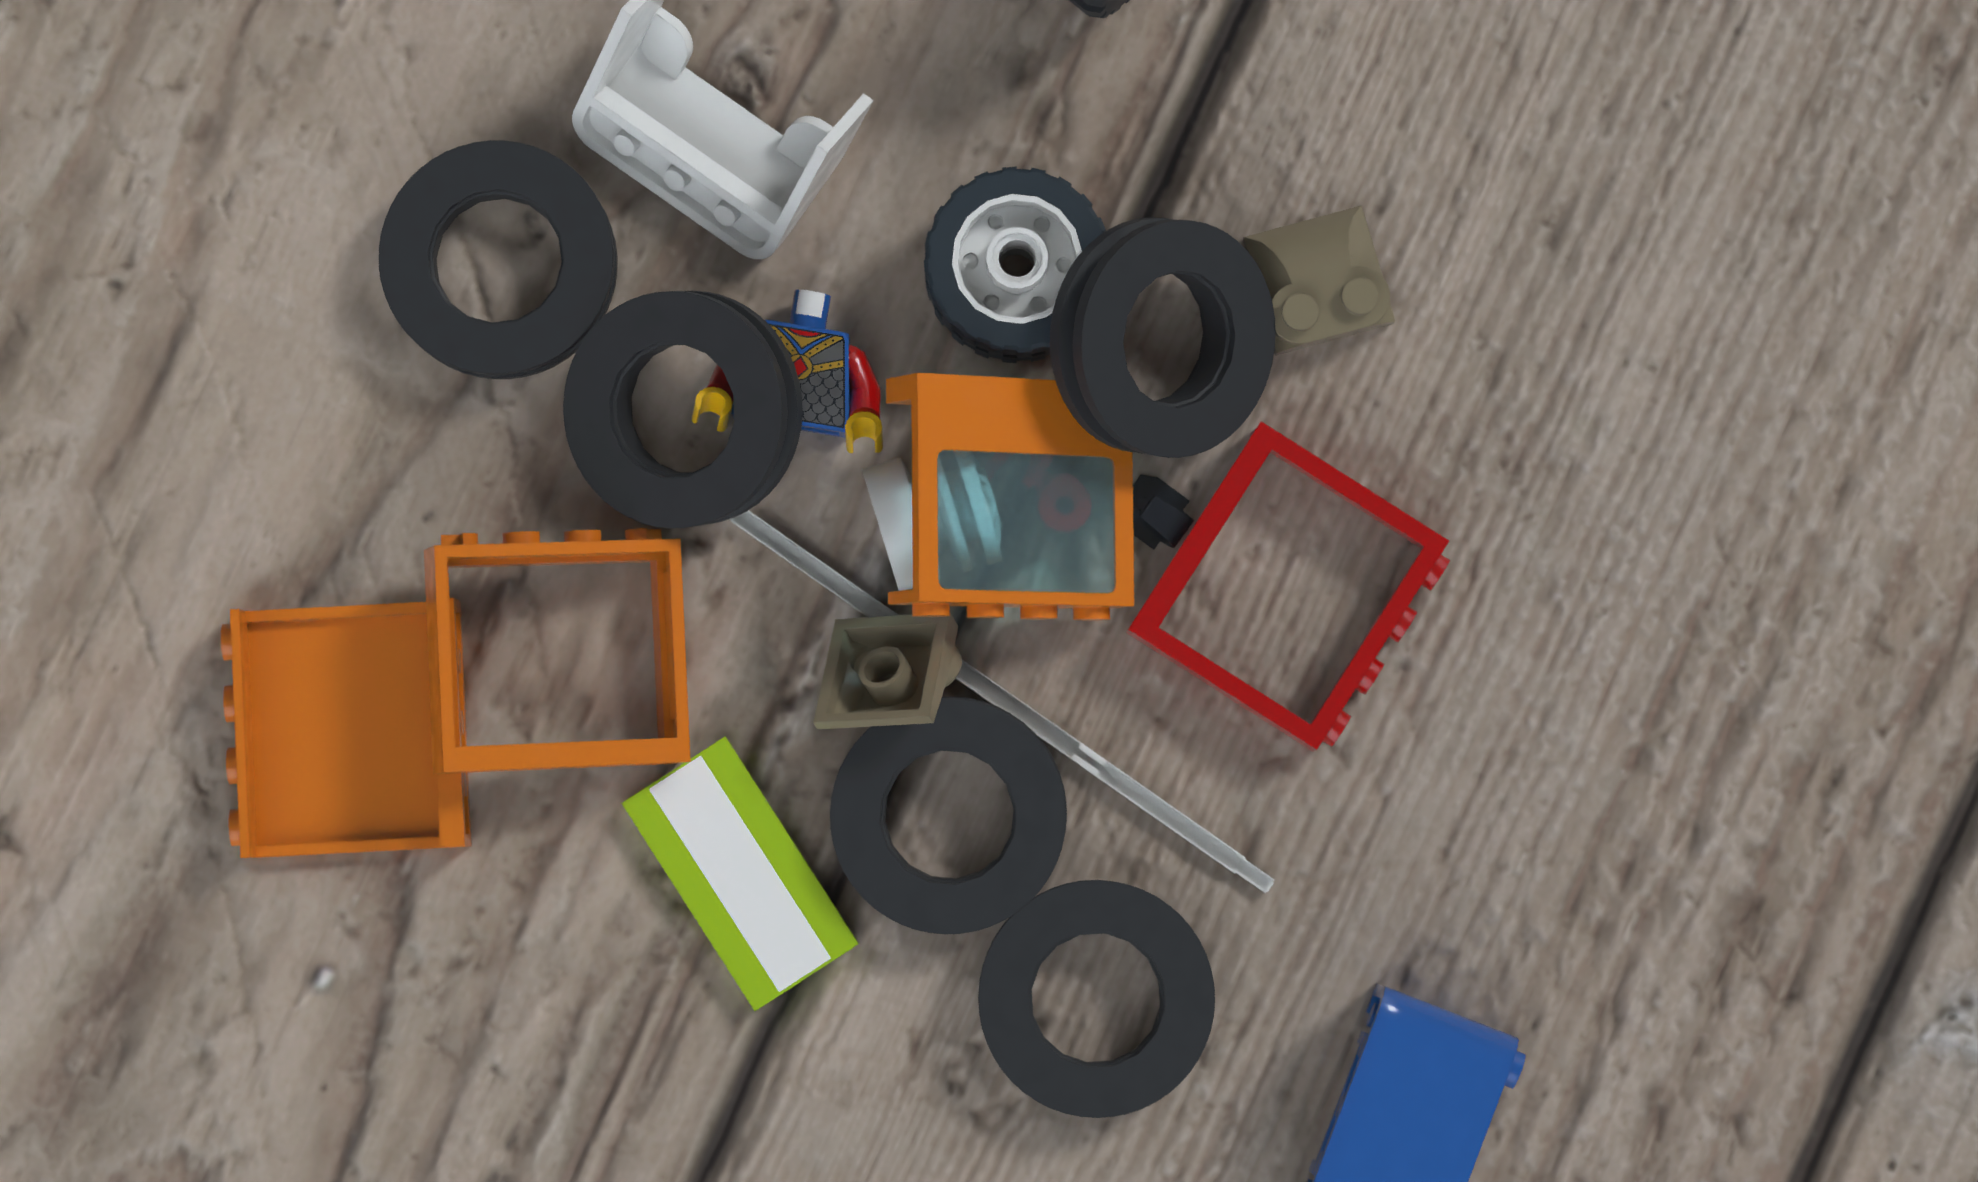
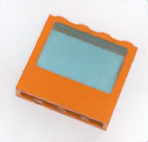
[886,372,1134,621]

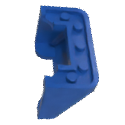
[1306,983,1526,1182]

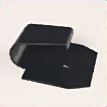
[1133,475,1195,550]

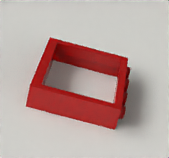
[1126,421,1450,752]

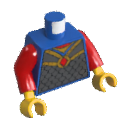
[692,290,883,453]

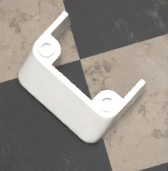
[572,0,874,259]

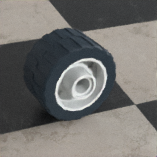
[924,166,1106,363]

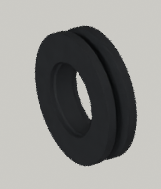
[379,140,618,379]
[1050,217,1276,458]
[563,291,803,528]
[830,696,1067,935]
[978,880,1215,1118]

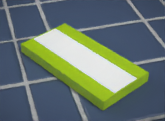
[621,736,859,1011]

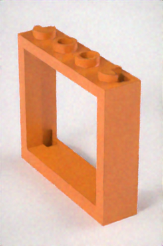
[424,528,691,774]

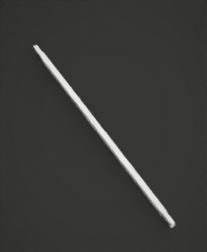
[730,510,1274,893]

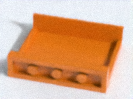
[221,598,472,858]

